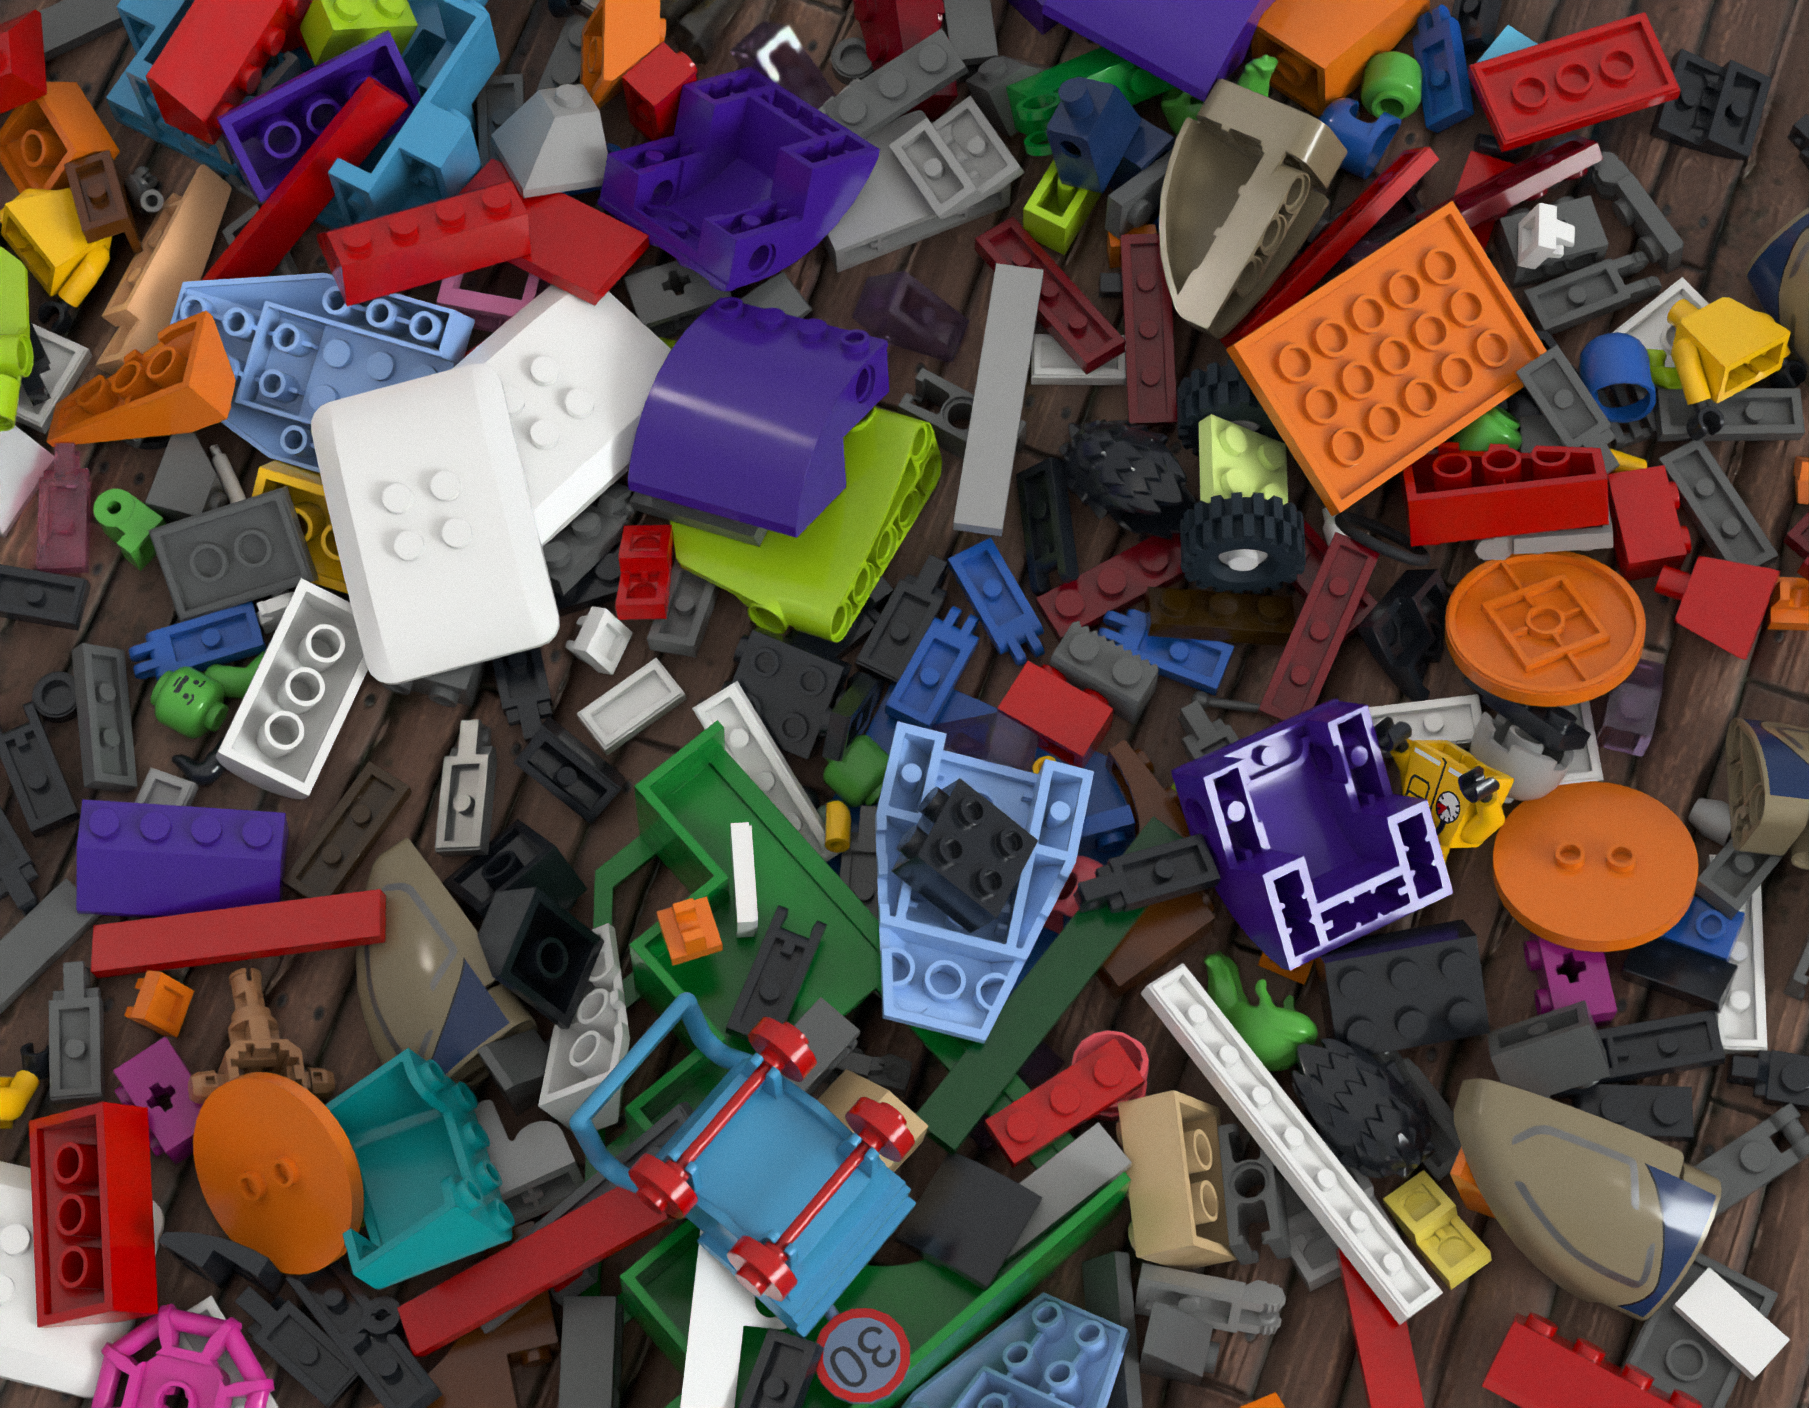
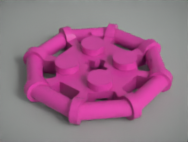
[91,1304,275,1408]

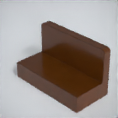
[64,150,143,254]

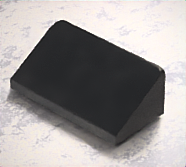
[513,717,625,824]
[1621,938,1738,1014]

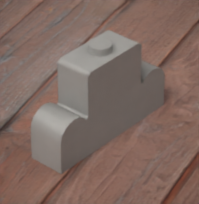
[822,110,1010,273]
[474,1100,585,1228]

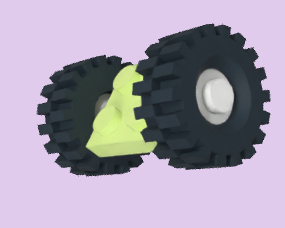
[1177,360,1306,594]

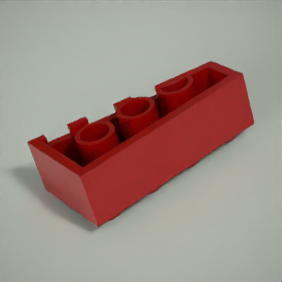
[1400,442,1609,547]

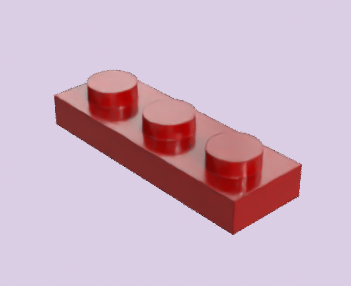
[984,1038,1145,1168]

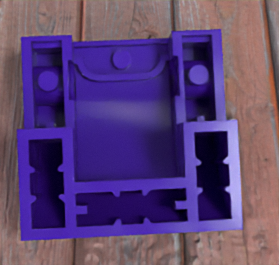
[1041,0,1276,102]
[598,67,880,292]
[628,297,889,538]
[1171,698,1453,971]

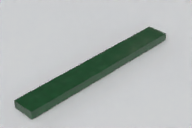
[916,816,1183,1156]

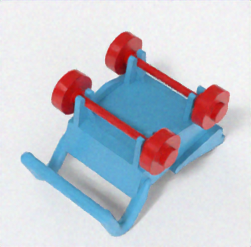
[569,992,916,1339]

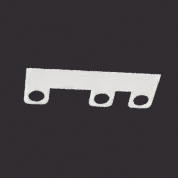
[680,1229,787,1408]

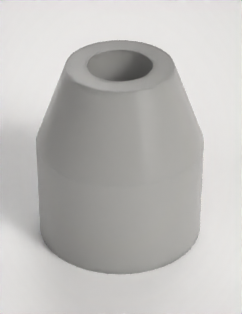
[1688,798,1731,846]

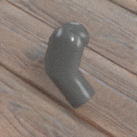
[124,166,164,214]

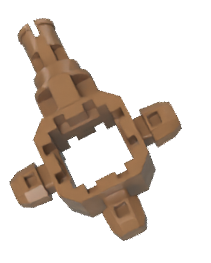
[188,968,335,1104]

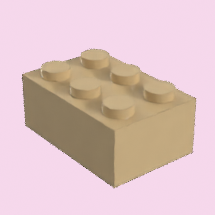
[1116,1090,1237,1271]

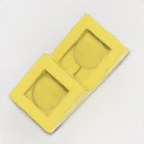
[1383,1170,1492,1290]

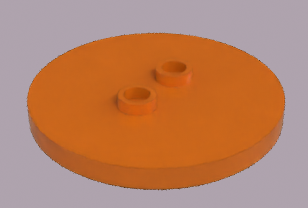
[1445,551,1646,707]
[1492,781,1699,952]
[193,1072,364,1275]

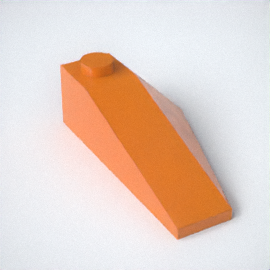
[46,310,236,447]

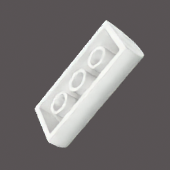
[216,578,368,799]

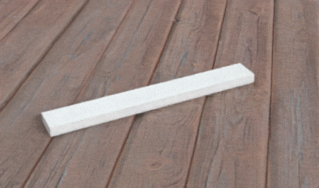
[1140,963,1443,1325]

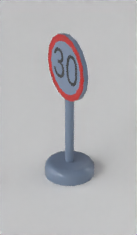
[816,1305,910,1404]

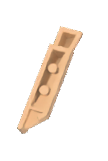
[95,164,232,375]

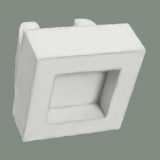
[1517,203,1575,269]
[566,606,633,675]

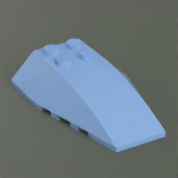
[875,721,1094,1044]

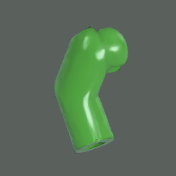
[204,651,265,699]

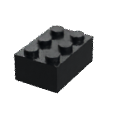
[1315,919,1490,1055]

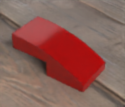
[615,525,673,620]

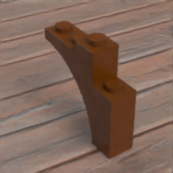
[1095,739,1216,1000]
[367,1221,562,1408]

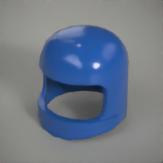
[1318,98,1402,180]
[1579,332,1656,423]

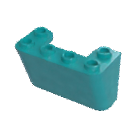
[325,1048,515,1290]

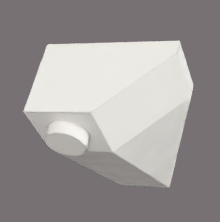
[538,923,630,1131]

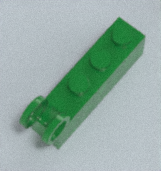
[1006,47,1175,156]

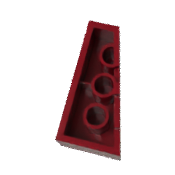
[852,0,958,121]

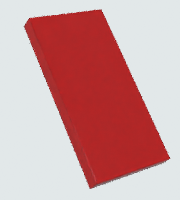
[1467,12,1681,152]
[458,158,649,306]

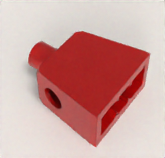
[1654,556,1781,660]

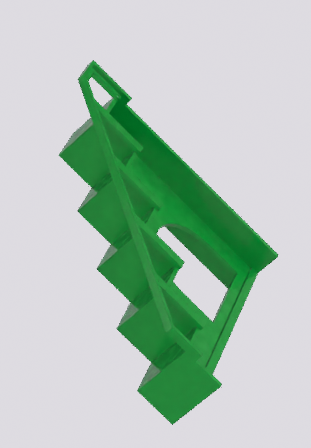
[581,720,1131,1408]

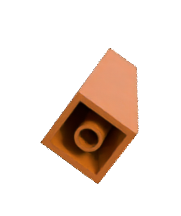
[1251,0,1430,117]

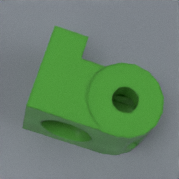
[93,488,166,571]

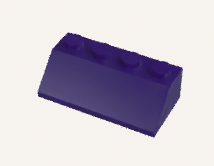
[217,30,421,203]
[76,799,289,918]

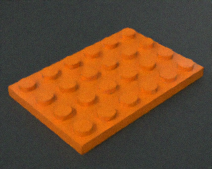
[1226,201,1547,516]

